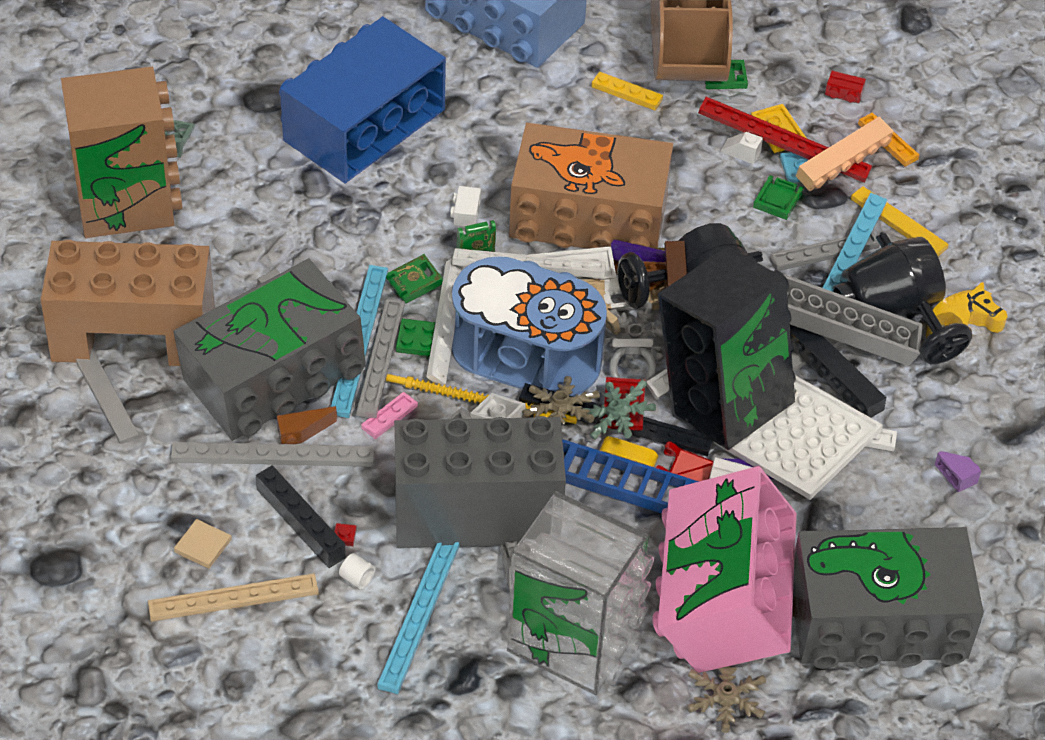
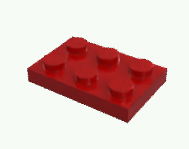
[603,377,645,431]

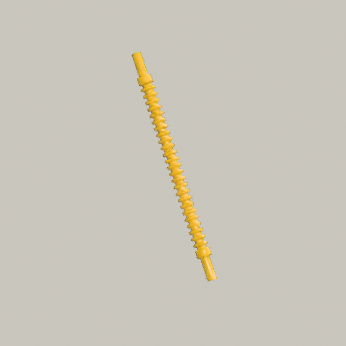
[386,374,578,424]

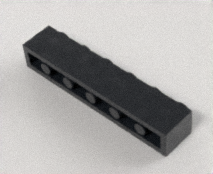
[256,465,346,568]

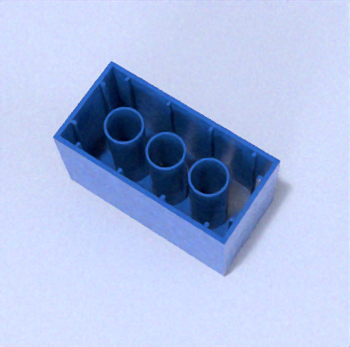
[279,16,446,184]

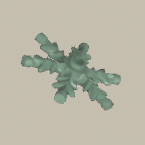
[583,379,656,440]

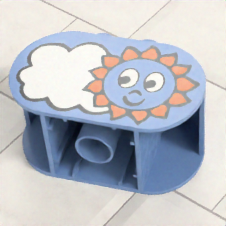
[452,257,607,397]

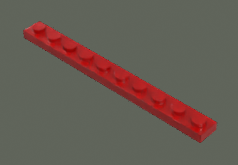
[698,96,872,183]

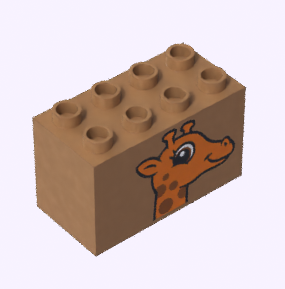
[509,122,673,249]

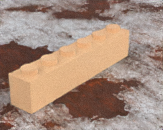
[796,116,894,191]

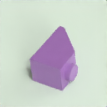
[935,451,981,493]

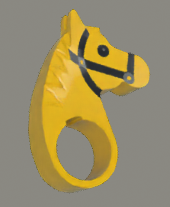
[926,282,1007,338]

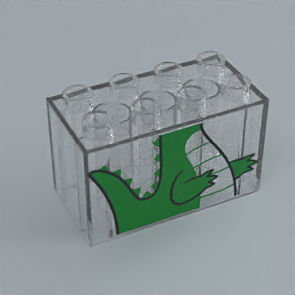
[507,491,654,696]

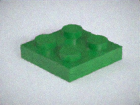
[396,318,436,356]

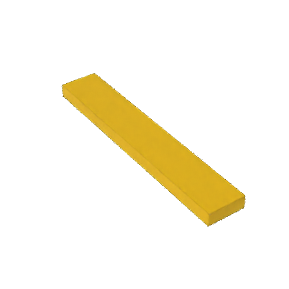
[851,186,949,256]

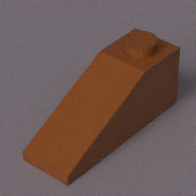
[277,406,337,444]

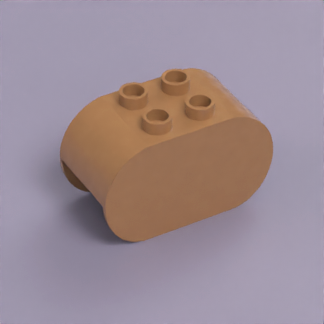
[651,0,733,81]

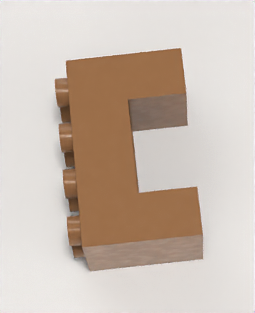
[41,240,215,366]

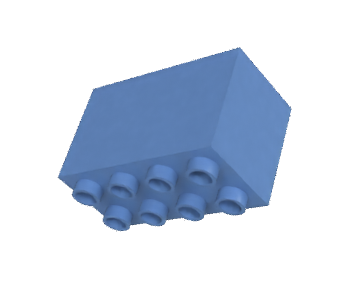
[425,0,587,68]

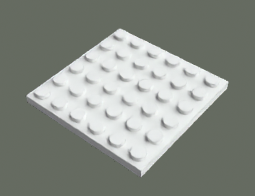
[714,375,883,500]

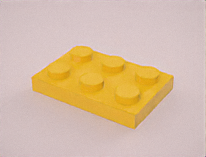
[751,104,806,153]

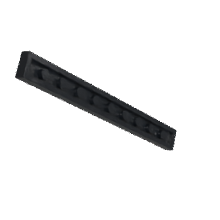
[519,383,713,456]

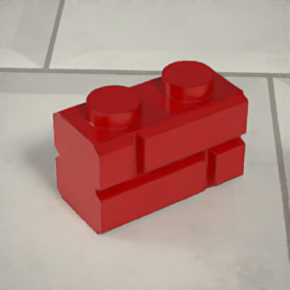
[825,71,866,104]

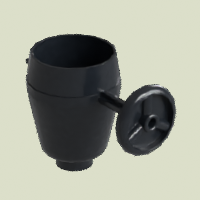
[617,223,763,309]
[833,232,973,364]

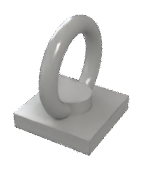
[609,339,656,382]

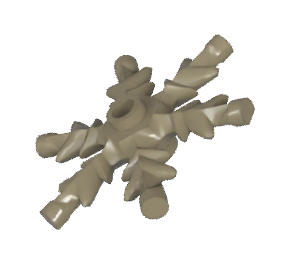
[523,376,600,424]
[687,666,766,733]

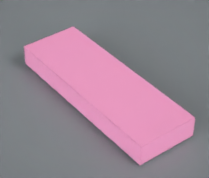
[361,392,418,439]

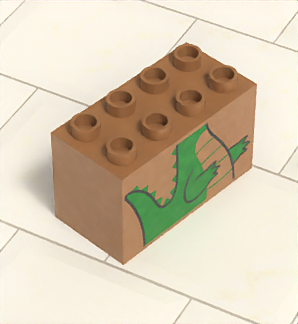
[61,66,183,238]

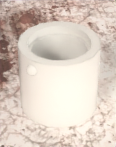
[339,553,375,589]

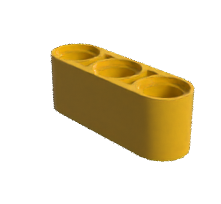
[599,436,658,467]

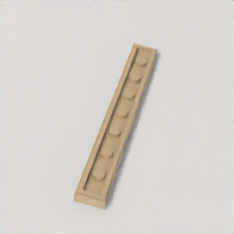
[148,573,318,622]

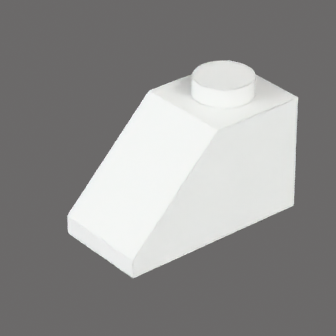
[721,132,763,164]

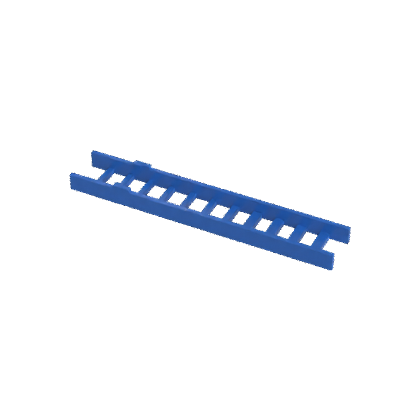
[562,439,699,513]

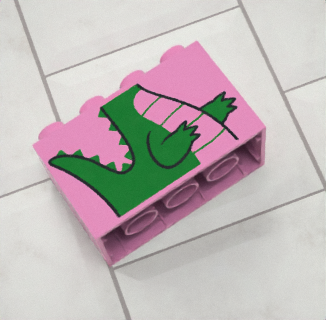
[653,466,797,673]

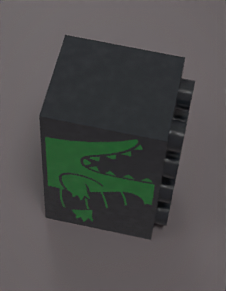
[658,247,796,450]

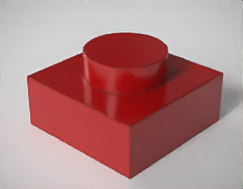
[335,523,357,547]

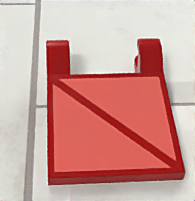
[656,442,713,482]

